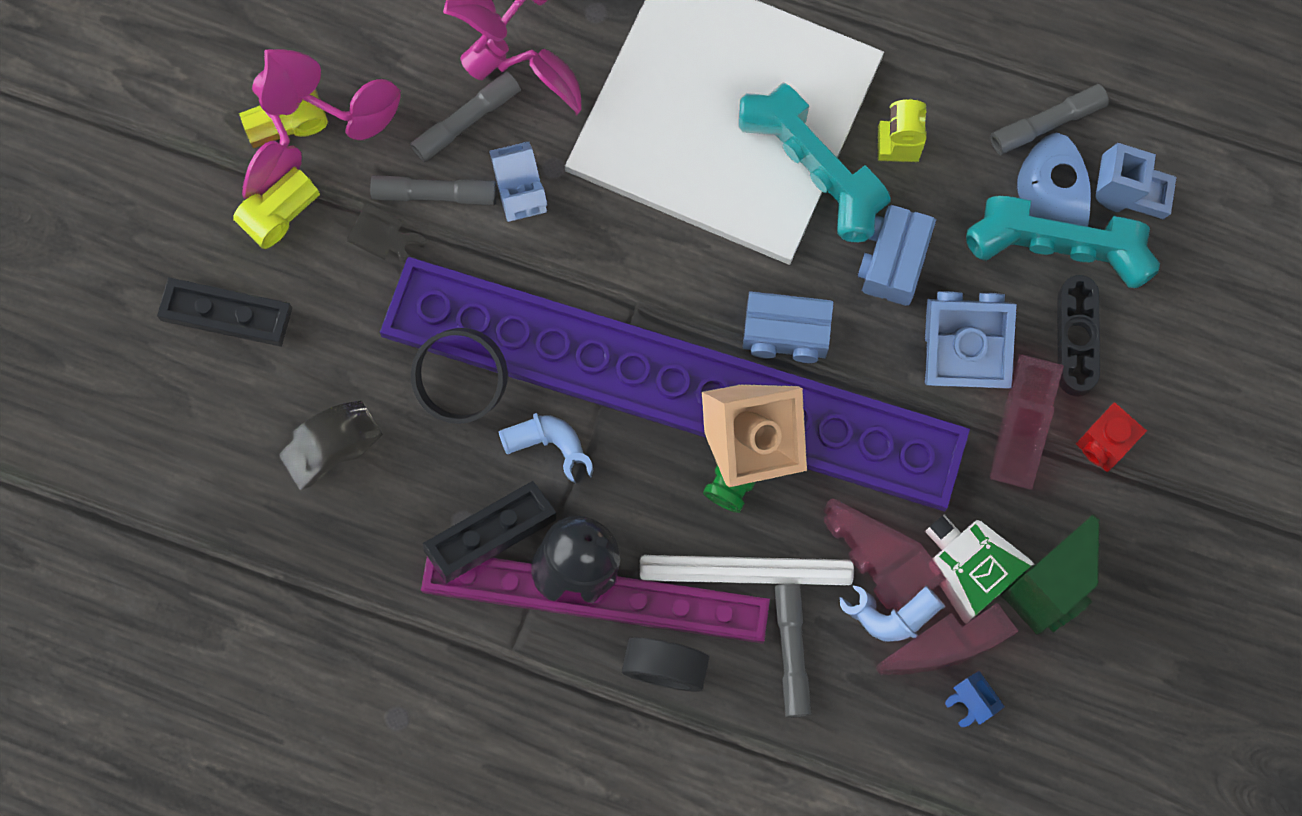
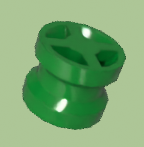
[703,464,756,513]

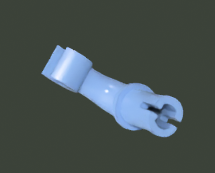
[498,413,593,483]
[840,586,945,641]

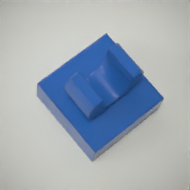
[945,671,1005,727]

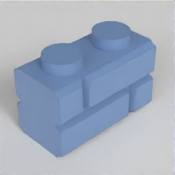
[857,205,936,306]
[743,291,833,363]

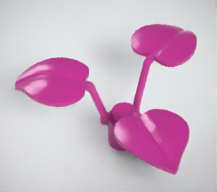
[443,0,581,115]
[242,49,401,200]

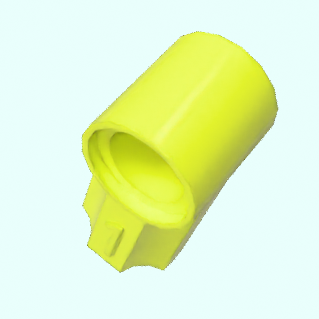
[239,89,328,149]
[233,167,320,249]

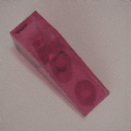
[823,498,946,611]

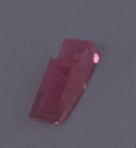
[990,354,1064,490]
[876,603,1019,675]

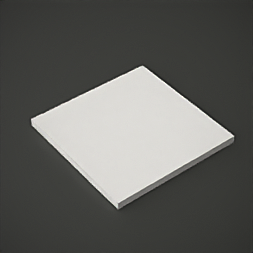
[565,0,884,265]

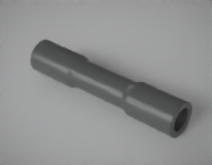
[410,71,521,163]
[990,84,1109,155]
[370,175,496,205]
[774,584,812,718]

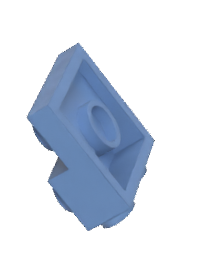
[925,291,1016,388]

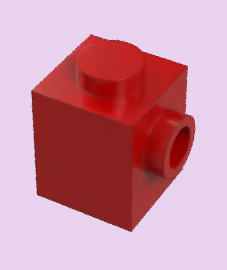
[1076,402,1147,472]

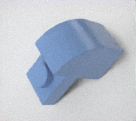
[489,141,547,222]
[1096,143,1176,219]

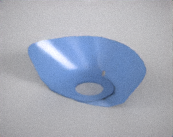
[1017,133,1091,227]

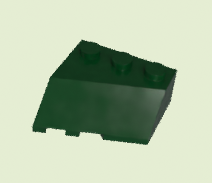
[1002,514,1100,634]

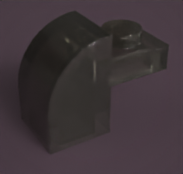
[278,400,383,489]

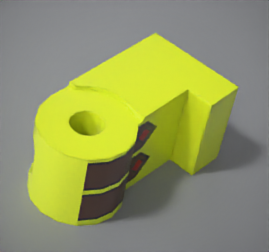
[878,100,927,162]

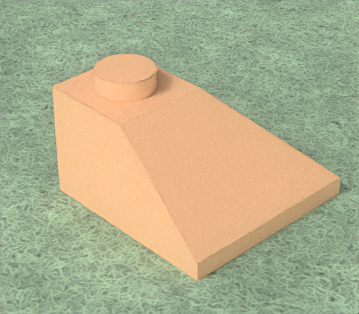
[702,385,807,487]

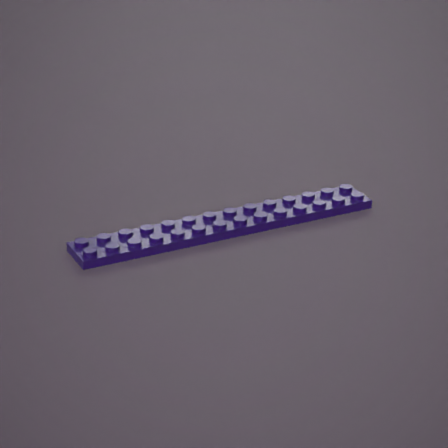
[380,257,970,512]

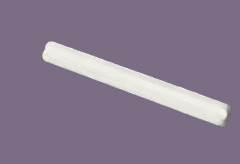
[640,555,854,585]

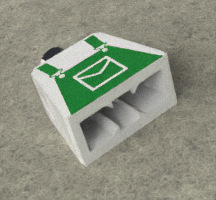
[925,515,1034,624]

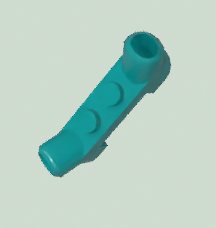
[738,83,891,242]
[966,196,1160,289]

